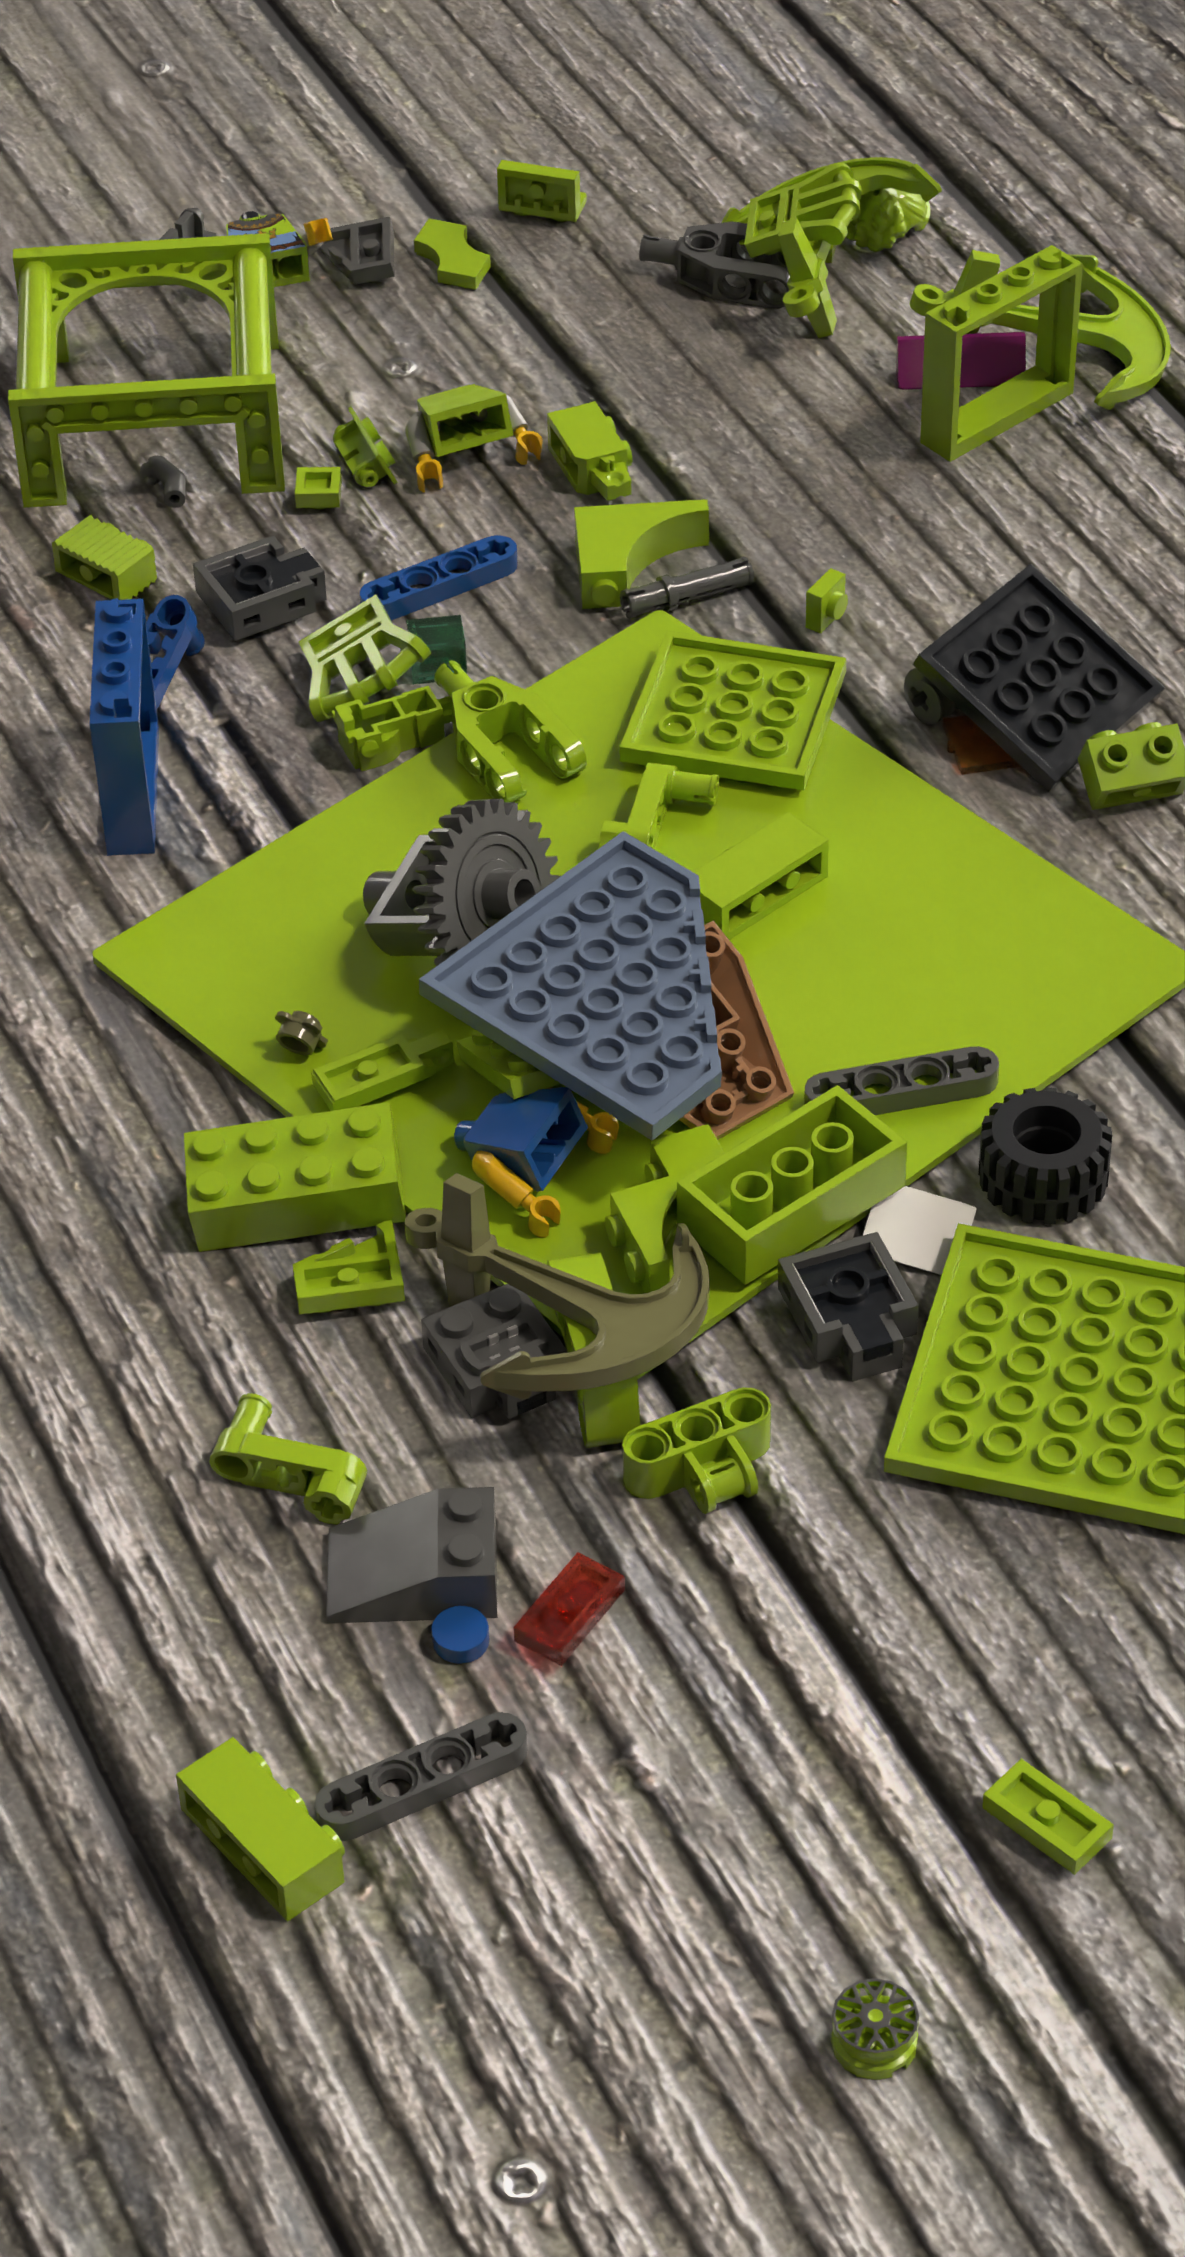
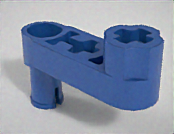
[146,595,205,709]

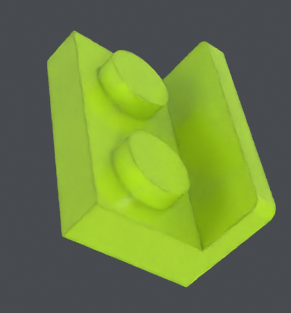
[497,160,587,222]

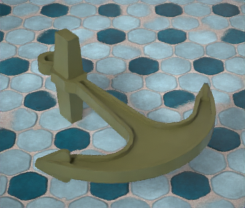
[405,1173,709,1400]

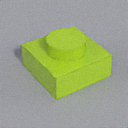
[295,467,342,509]
[805,568,848,634]

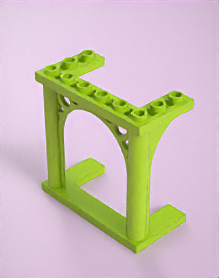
[8,233,285,508]

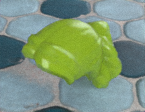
[846,188,931,252]

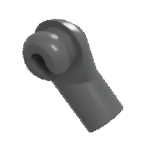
[140,455,186,508]

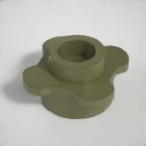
[275,1011,328,1056]

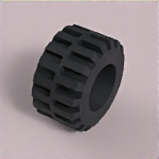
[978,1087,1112,1224]

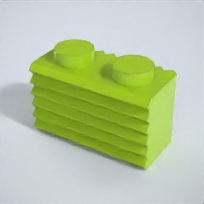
[52,515,157,600]

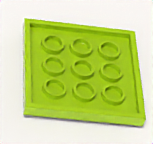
[619,630,847,791]

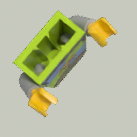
[226,211,333,287]
[405,384,543,493]

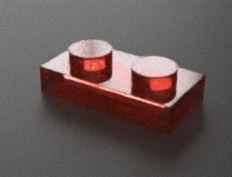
[513,1552,625,1666]

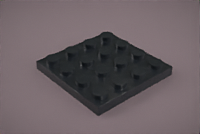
[912,564,1165,792]

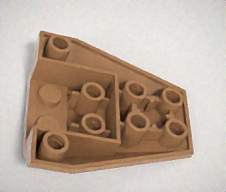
[679,921,794,1140]

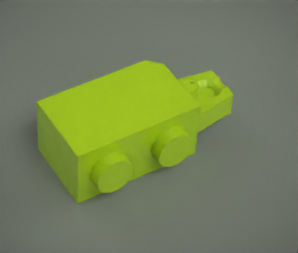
[547,401,633,501]

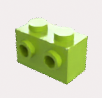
[1078,722,1185,810]

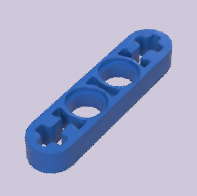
[360,535,518,621]

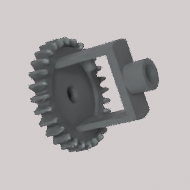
[363,799,560,966]

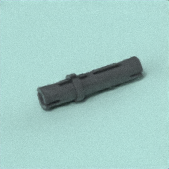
[620,557,754,619]

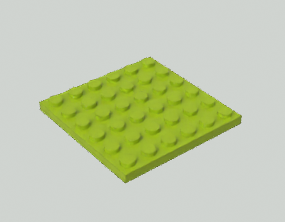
[884,1223,1185,1534]

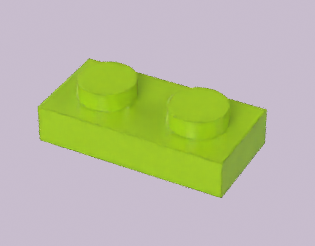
[982,1758,1114,1875]

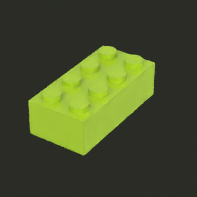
[677,1085,907,1285]
[184,1102,406,1252]

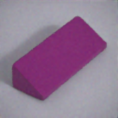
[896,332,1026,390]

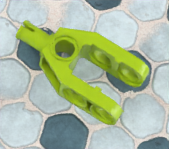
[434,660,587,802]

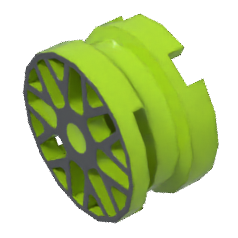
[831,1978,919,2080]

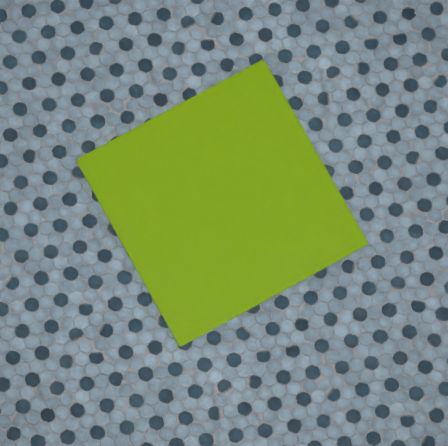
[92,610,1185,1380]

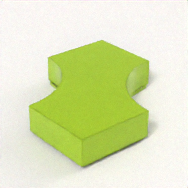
[414,218,491,290]

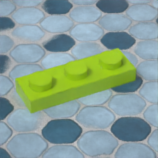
[456,1029,561,1099]

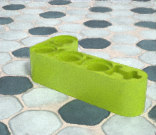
[547,1253,640,1448]

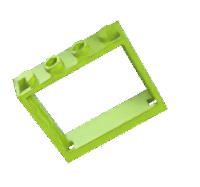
[920,245,1083,462]

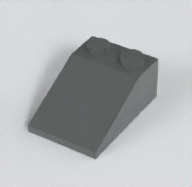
[327,1487,498,1624]

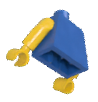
[454,1087,619,1237]

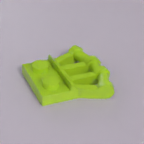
[744,162,862,258]
[298,594,431,722]

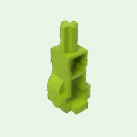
[331,686,452,772]

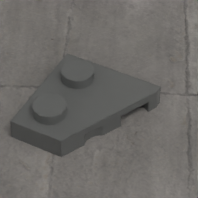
[319,217,395,284]

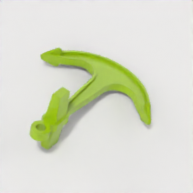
[721,157,942,338]
[909,250,1171,410]

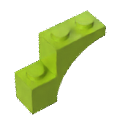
[605,1124,725,1293]

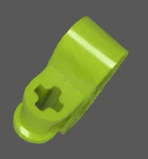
[622,1387,771,1514]

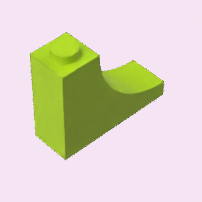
[574,499,709,609]

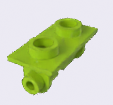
[333,406,398,487]

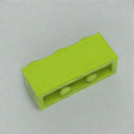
[692,812,829,940]
[176,1737,345,1922]

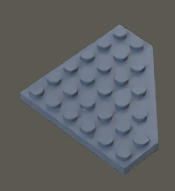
[419,831,722,1140]

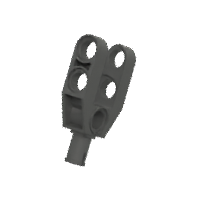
[639,222,790,308]

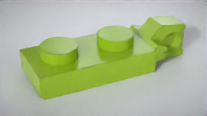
[311,1029,455,1111]

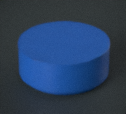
[432,1606,489,1664]

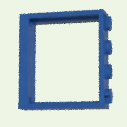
[89,598,159,856]

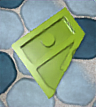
[292,1220,405,1315]

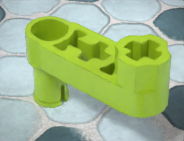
[598,762,719,850]
[209,1393,368,1524]

